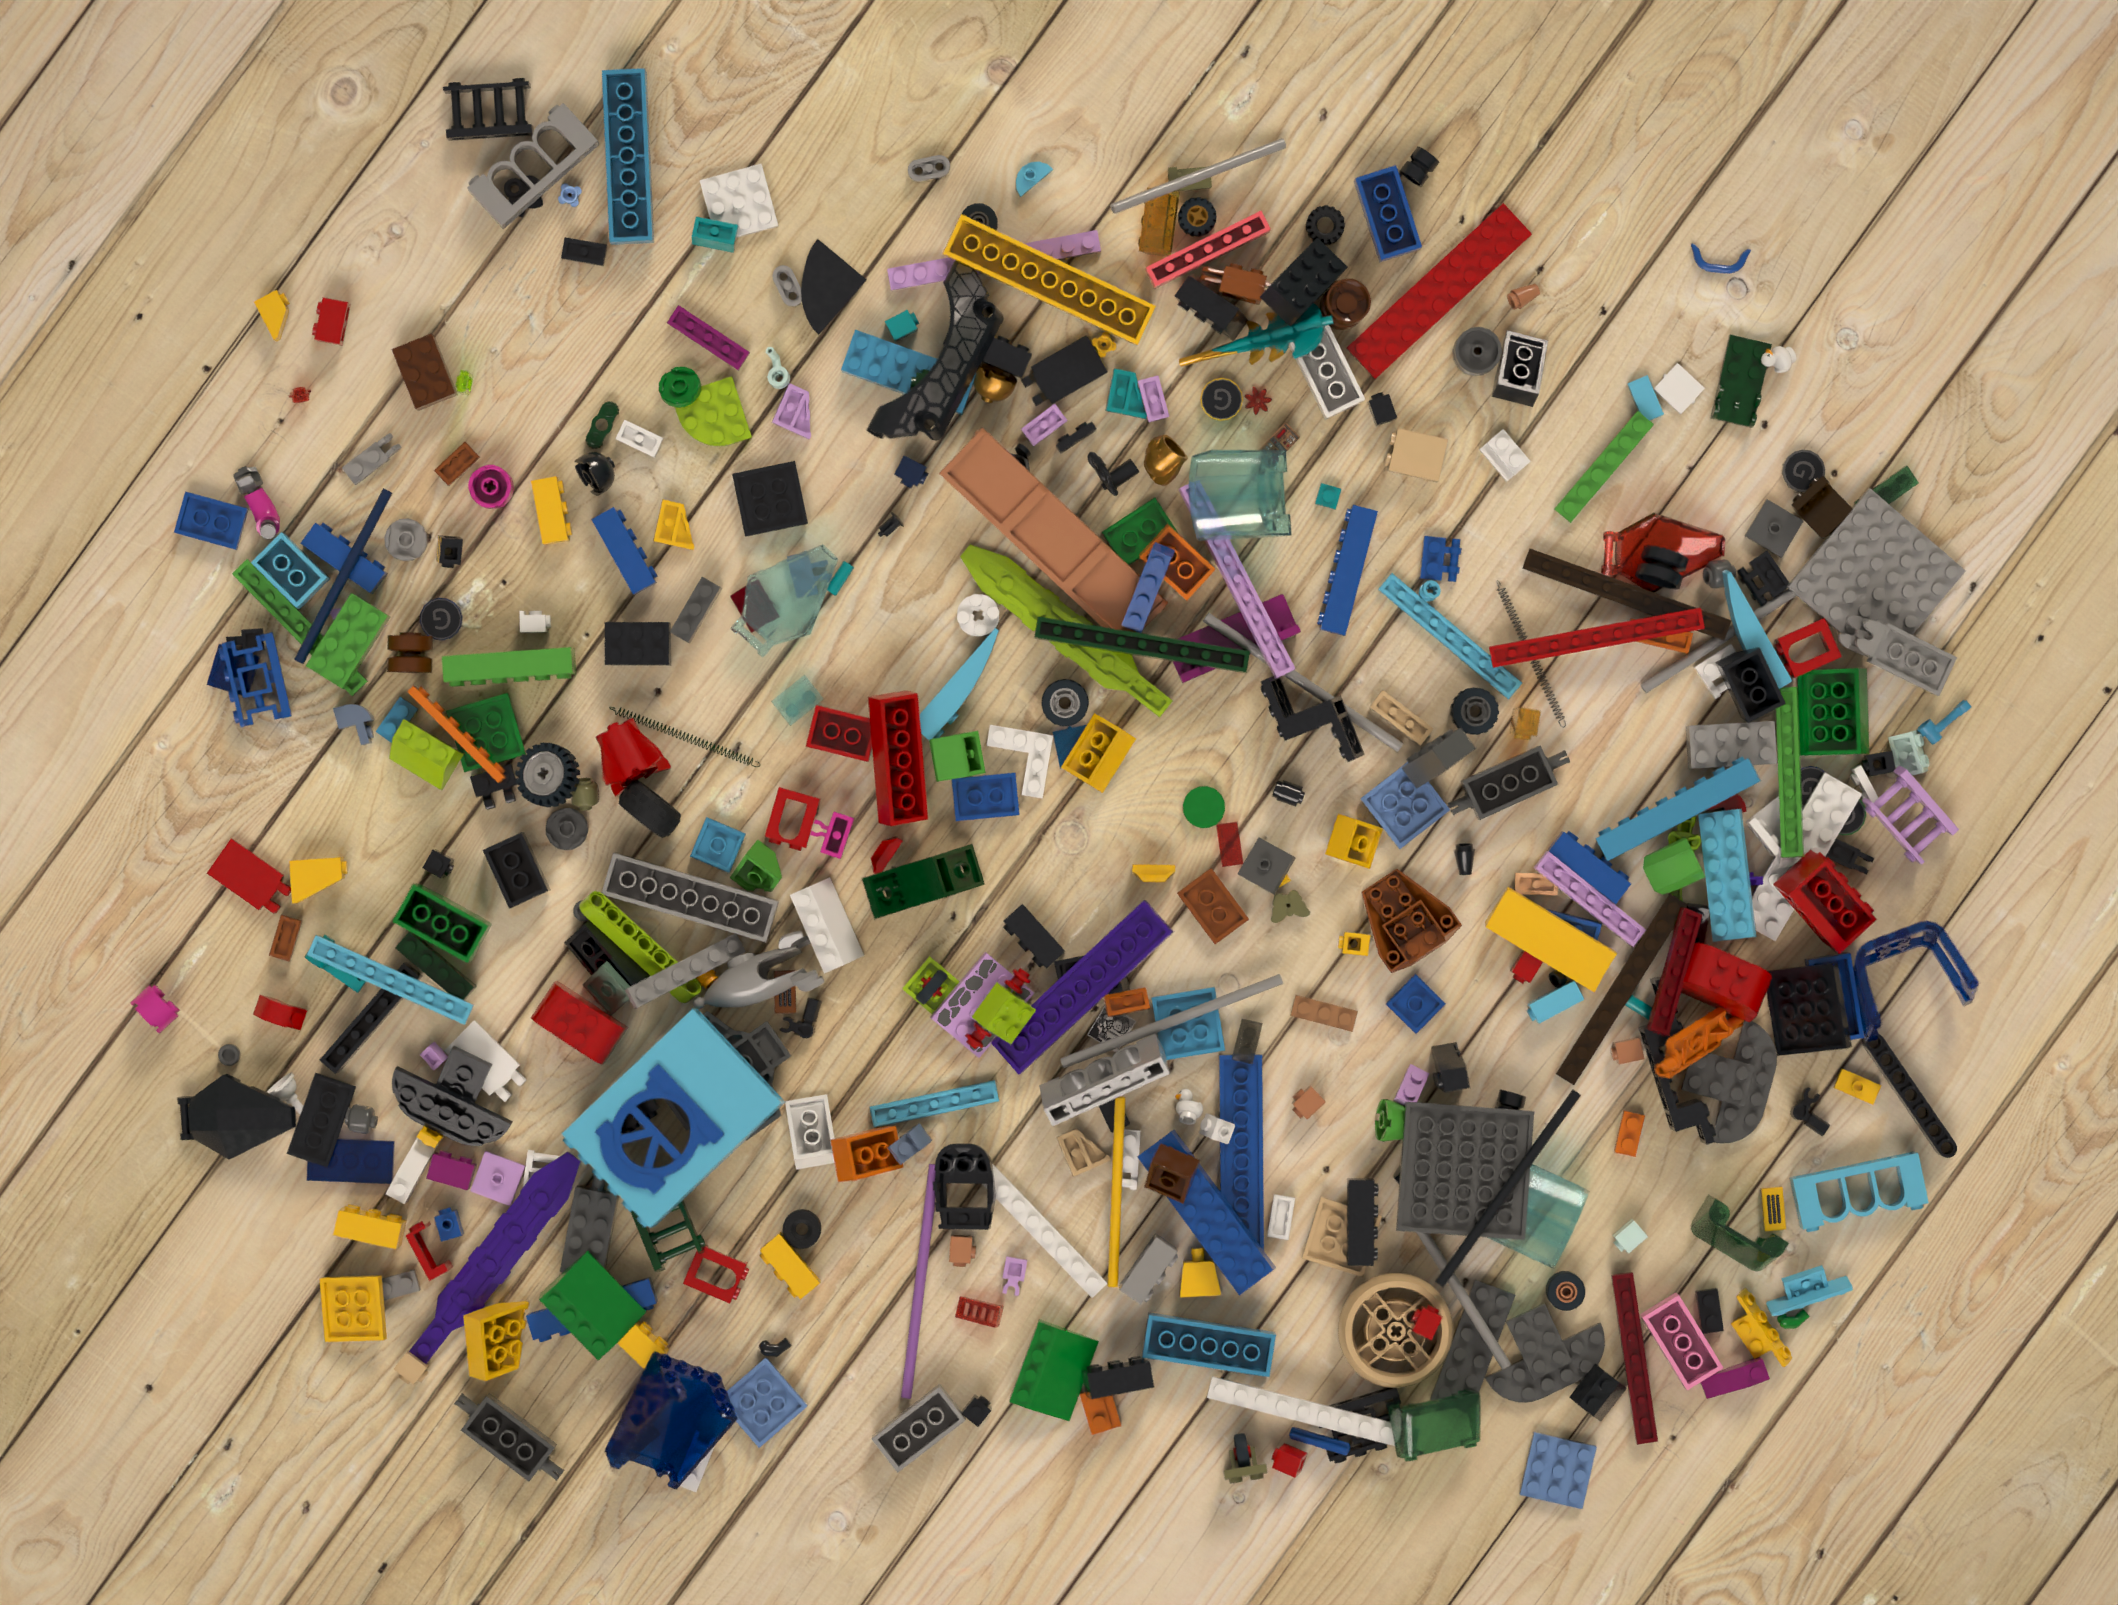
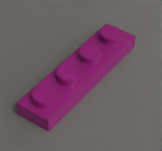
[667,305,750,371]

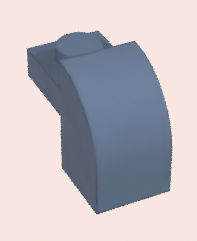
[333,704,374,745]
[887,1123,933,1165]

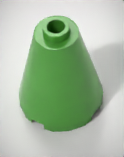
[1375,1099,1405,1142]

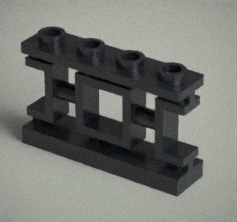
[1319,1387,1408,1464]

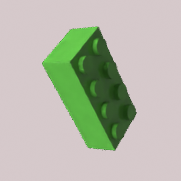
[306,593,390,689]

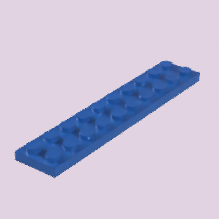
[1219,1054,1264,1250]

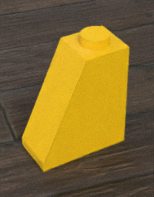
[289,857,348,904]

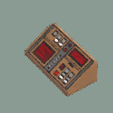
[1255,422,1300,468]

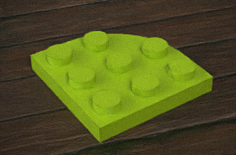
[675,376,752,446]

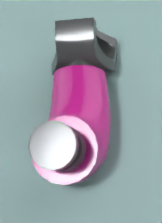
[233,466,280,539]

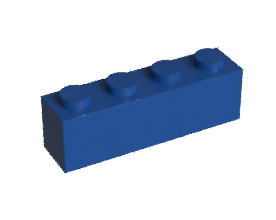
[591,507,658,595]
[300,522,388,594]
[1122,542,1175,633]
[1547,831,1631,904]

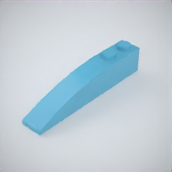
[1723,570,1792,689]
[920,628,999,740]

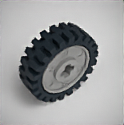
[515,743,580,807]

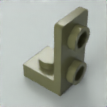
[1167,167,1212,192]

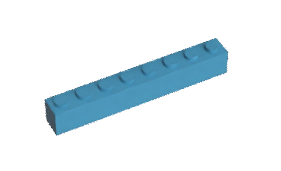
[1596,756,1761,861]

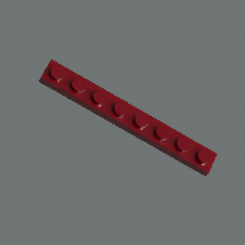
[1611,1272,1658,1445]

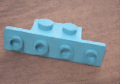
[1766,1265,1853,1316]

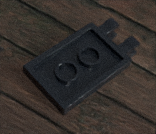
[1021,335,1108,406]

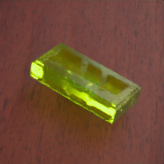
[455,370,474,396]

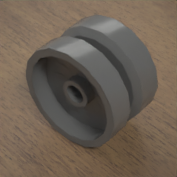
[1452,327,1502,376]

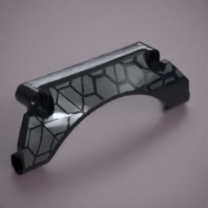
[866,261,1004,441]

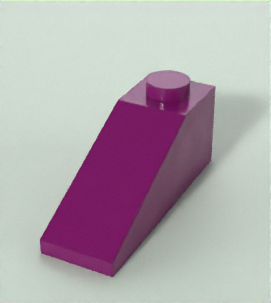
[1700,1357,1770,1399]

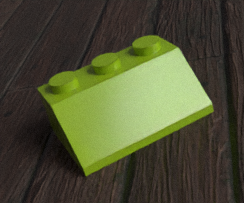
[389,719,464,790]

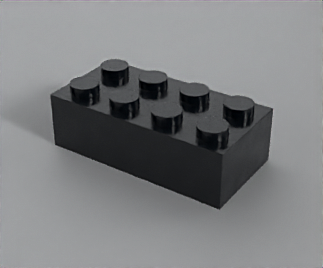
[1260,238,1348,327]

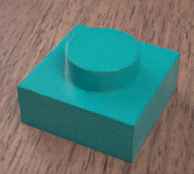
[1315,483,1341,510]

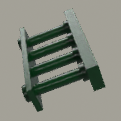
[631,1200,706,1273]

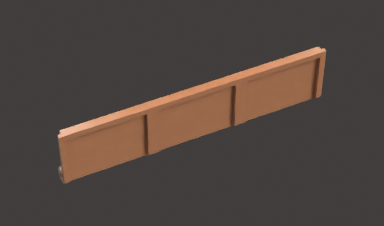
[939,427,1168,633]

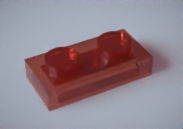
[1216,822,1243,867]

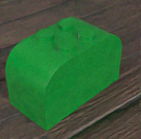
[392,883,492,963]

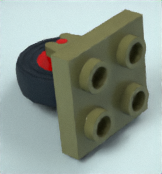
[1223,1433,1268,1484]

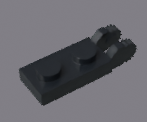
[1825,839,1874,875]

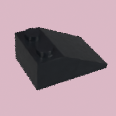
[1492,330,1548,407]

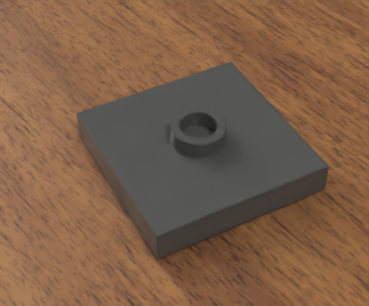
[1745,499,1804,558]
[1238,838,1296,895]

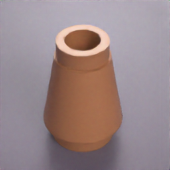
[1507,283,1540,310]

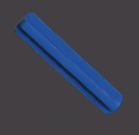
[1289,1427,1350,1455]

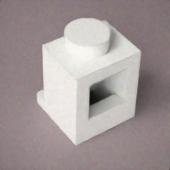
[519,611,551,633]

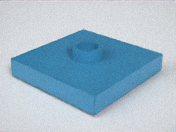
[690,817,746,873]

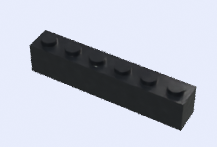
[319,962,423,1074]

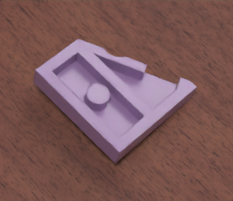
[772,383,811,439]

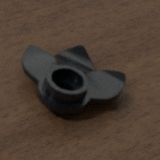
[504,176,543,218]

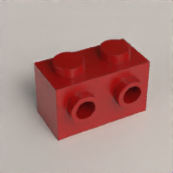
[312,297,351,346]

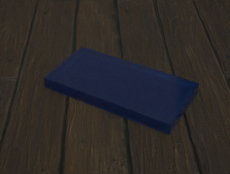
[307,1139,395,1184]

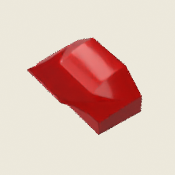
[870,836,903,874]

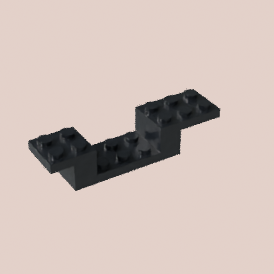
[1638,977,1716,1145]

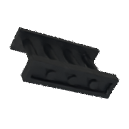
[443,78,534,141]

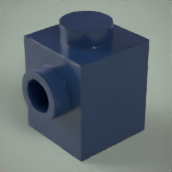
[894,456,929,489]

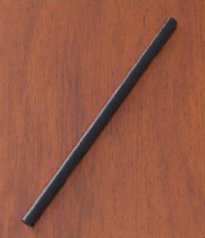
[1435,1089,1581,1288]

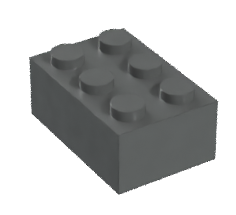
[1402,727,1476,789]

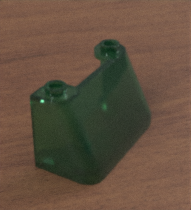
[1691,1194,1789,1271]
[1388,1389,1481,1461]

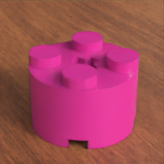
[468,465,514,509]
[130,985,180,1034]

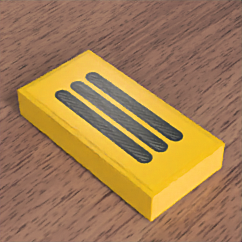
[1760,1186,1786,1231]

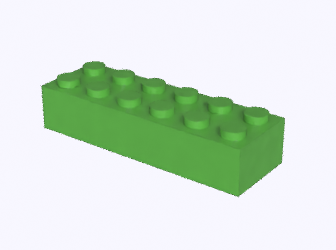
[442,647,576,687]

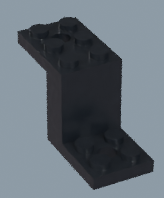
[1261,676,1365,763]

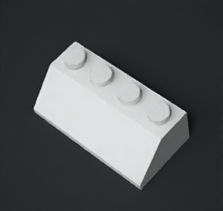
[790,878,864,973]

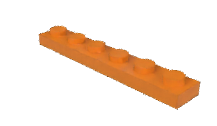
[407,686,506,783]

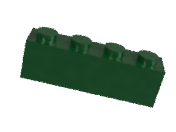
[395,931,477,1000]

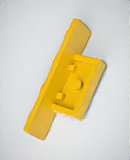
[1731,1288,1792,1367]

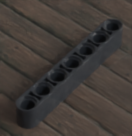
[1862,1032,1957,1158]

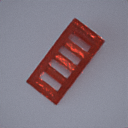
[955,1296,1004,1328]

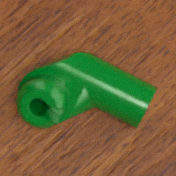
[1777,1309,1810,1329]

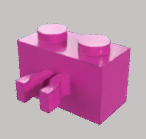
[810,811,855,859]

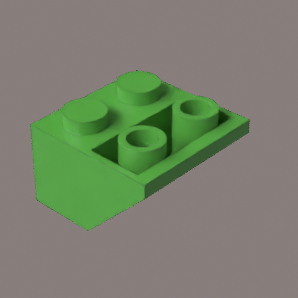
[929,731,986,782]

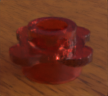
[288,387,311,403]

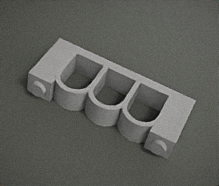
[467,103,599,229]
[1039,1033,1170,1126]

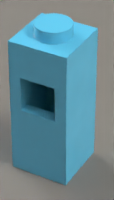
[1526,980,1585,1024]

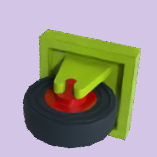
[902,956,960,1014]

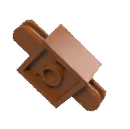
[1200,263,1271,305]

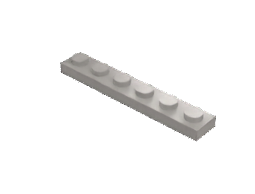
[625,934,746,1009]

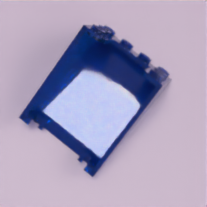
[605,1351,738,1490]

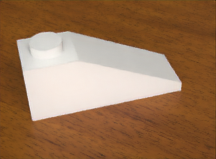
[386,1138,437,1204]

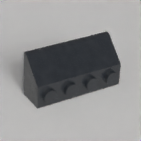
[564,920,651,987]

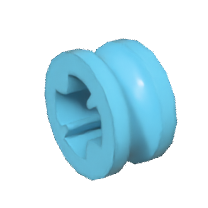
[1419,580,1441,602]

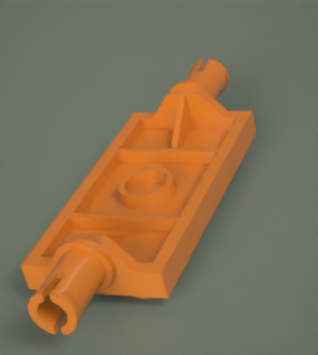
[1655,1007,1744,1079]

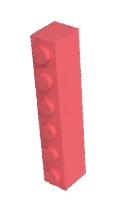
[1145,211,1271,289]

